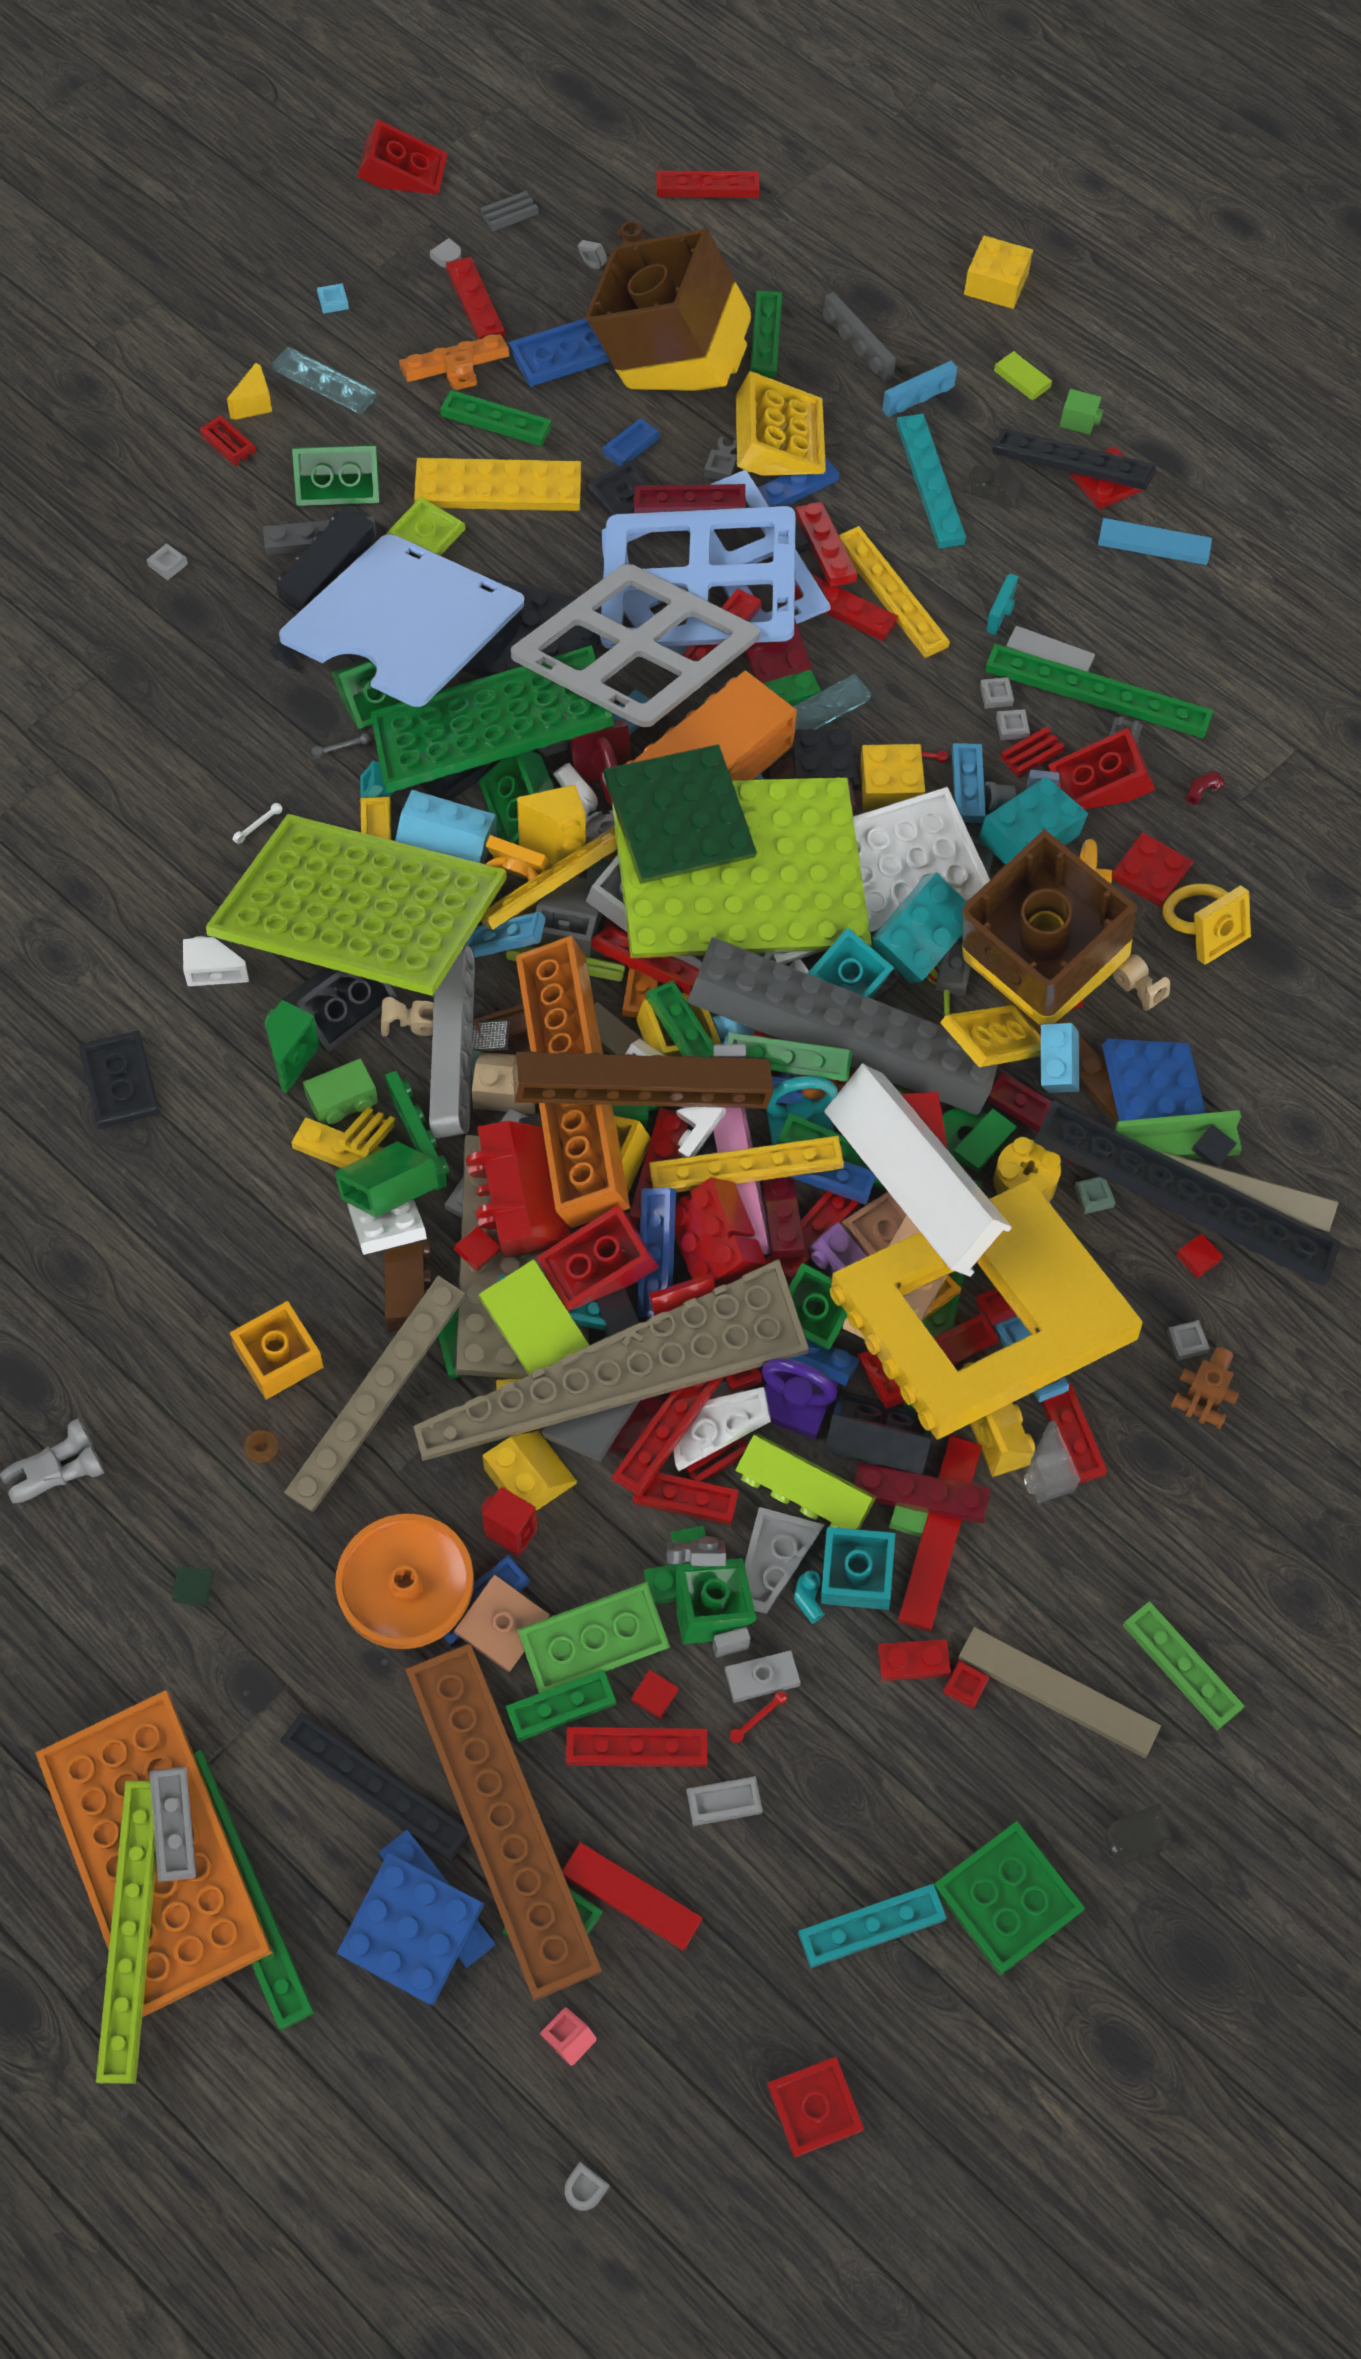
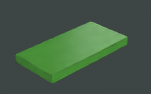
[517,1582,670,1694]

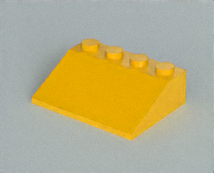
[736,371,826,476]

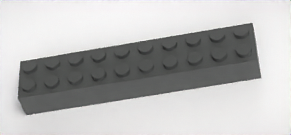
[687,937,998,1115]

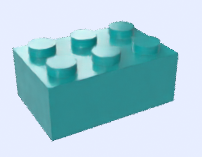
[978,776,1088,865]
[871,872,967,984]

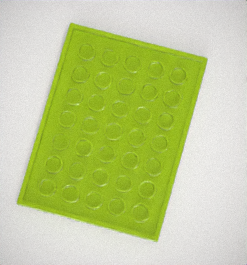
[612,778,872,958]
[206,814,507,996]

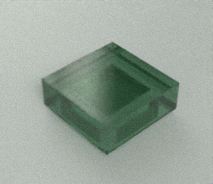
[172,1566,214,1607]

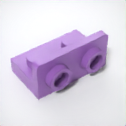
[807,1222,867,1277]

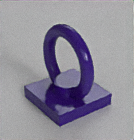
[762,1358,839,1440]

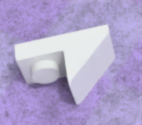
[676,1107,726,1158]

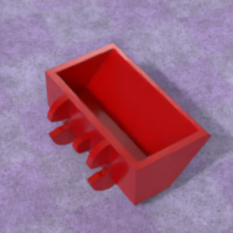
[466,1120,570,1258]

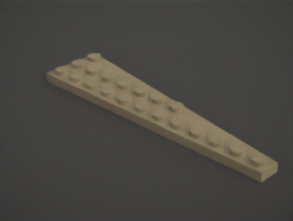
[413,1260,809,1461]

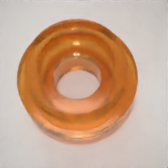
[244,1430,278,1463]

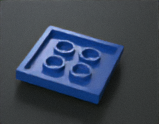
[1102,1039,1206,1121]
[337,1853,485,2005]

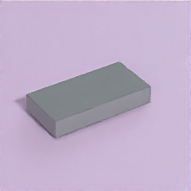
[686,1776,763,1826]

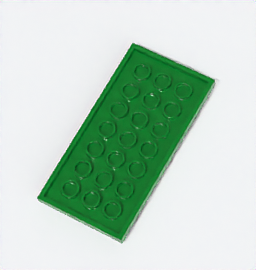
[370,645,615,793]

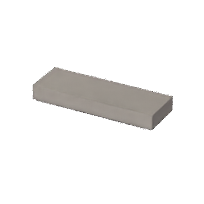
[1006,626,1095,672]
[149,1767,196,1883]

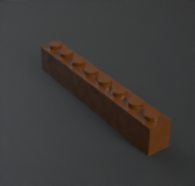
[512,1051,773,1109]

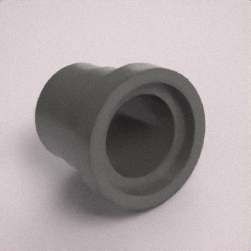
[984,782,1016,811]

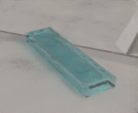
[272,347,377,414]

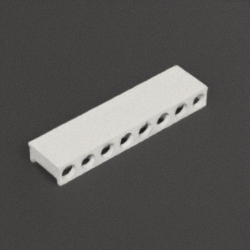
[824,1063,1012,1277]

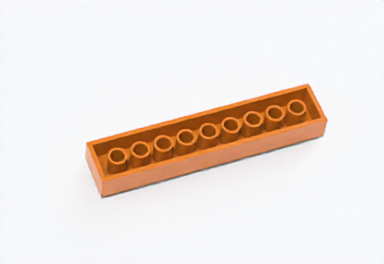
[516,935,630,1228]

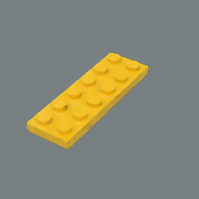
[414,458,581,511]

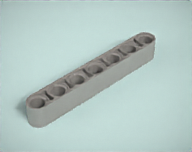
[429,945,475,1139]

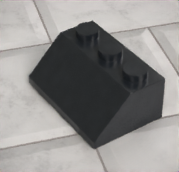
[282,967,399,1053]
[825,1390,932,1475]

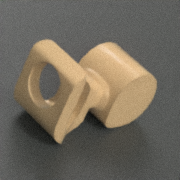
[1112,954,1170,1011]
[381,997,434,1036]

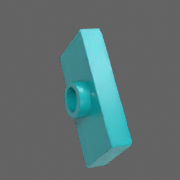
[986,573,1019,635]

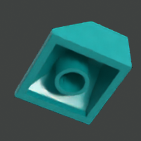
[807,928,894,999]

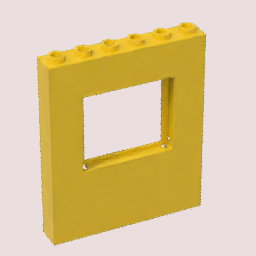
[830,1180,1143,1440]

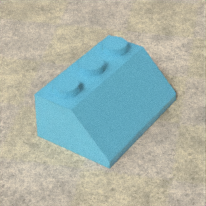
[395,790,497,864]

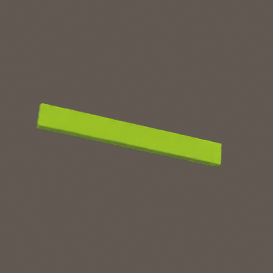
[96,1781,156,2084]

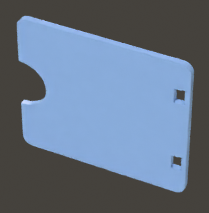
[279,534,524,707]

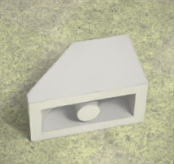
[183,936,249,986]

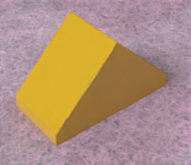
[227,363,272,420]

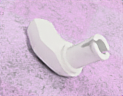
[553,763,598,818]

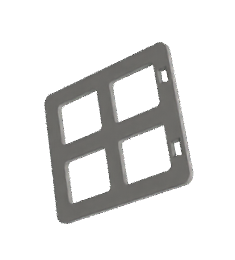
[511,564,760,727]

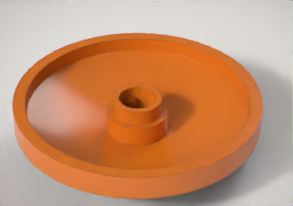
[335,1514,474,1649]

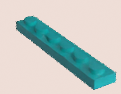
[896,414,966,549]

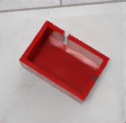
[675,1177,768,1288]

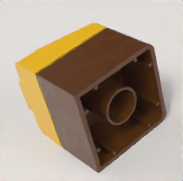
[585,228,751,391]
[962,829,1137,1026]

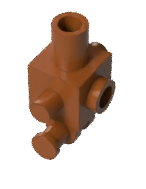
[1170,1347,1239,1429]

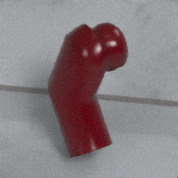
[1185,771,1225,805]

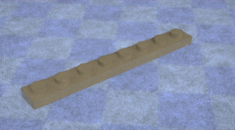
[284,1276,466,1513]

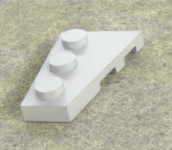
[673,1387,771,1471]

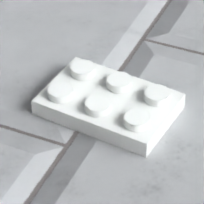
[347,1199,427,1255]

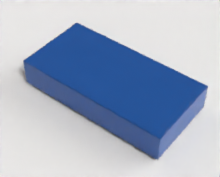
[603,418,660,466]

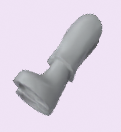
[0,1418,105,1504]

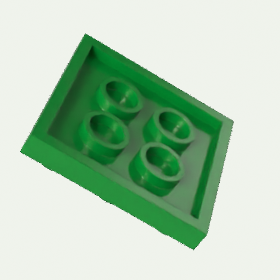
[934,1821,1085,1976]

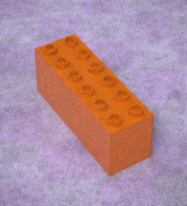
[626,670,797,780]

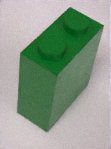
[335,1141,439,1218]

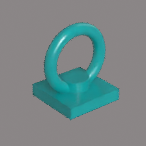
[765,1076,838,1145]

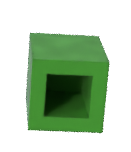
[1060,389,1104,435]

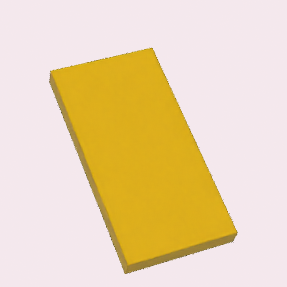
[940,1005,1041,1067]

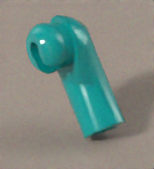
[794,1570,825,1624]

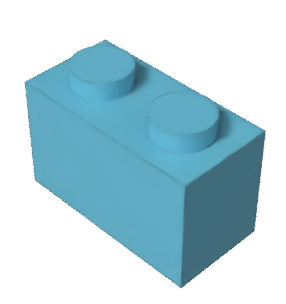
[1041,1023,1079,1093]

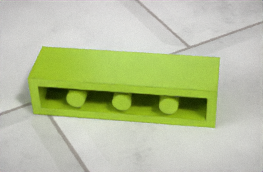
[735,1434,876,1530]

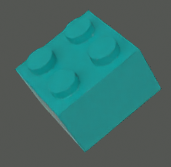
[821,1527,895,1610]

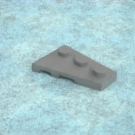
[744,1507,824,1614]

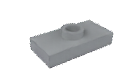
[724,1650,801,1703]

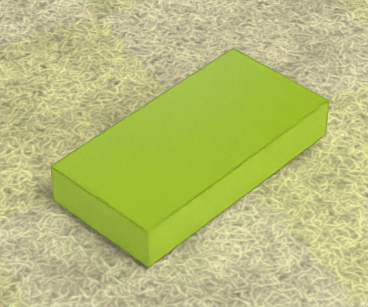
[994,351,1052,401]

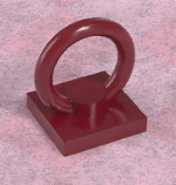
[569,719,631,806]

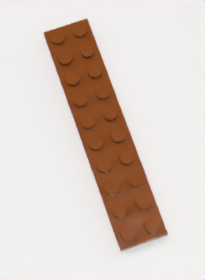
[405,1643,601,2002]

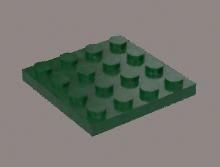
[603,744,757,884]

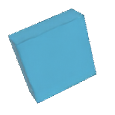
[317,283,349,314]

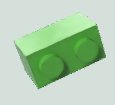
[303,1058,378,1125]

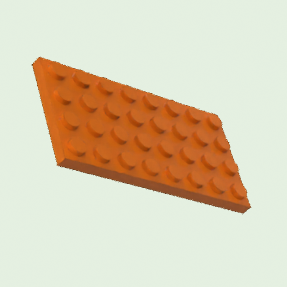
[35,1690,272,2017]

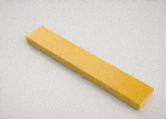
[839,526,950,658]
[481,826,617,930]
[649,1136,844,1193]

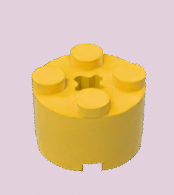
[993,1137,1061,1201]

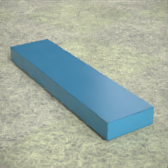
[1098,518,1212,565]

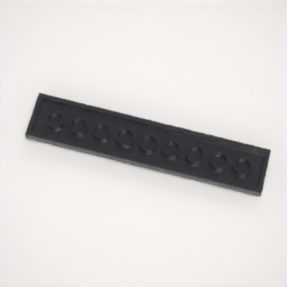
[1034,1100,1341,1286]

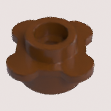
[616,221,646,244]

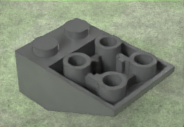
[531,877,603,957]

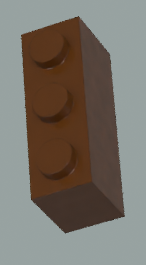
[384,1239,432,1331]

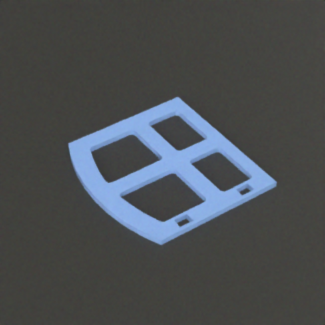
[602,469,830,655]

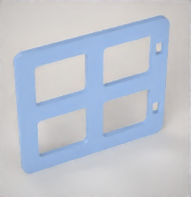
[600,506,796,649]

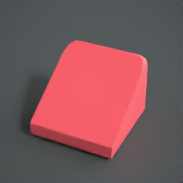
[540,2006,596,2066]

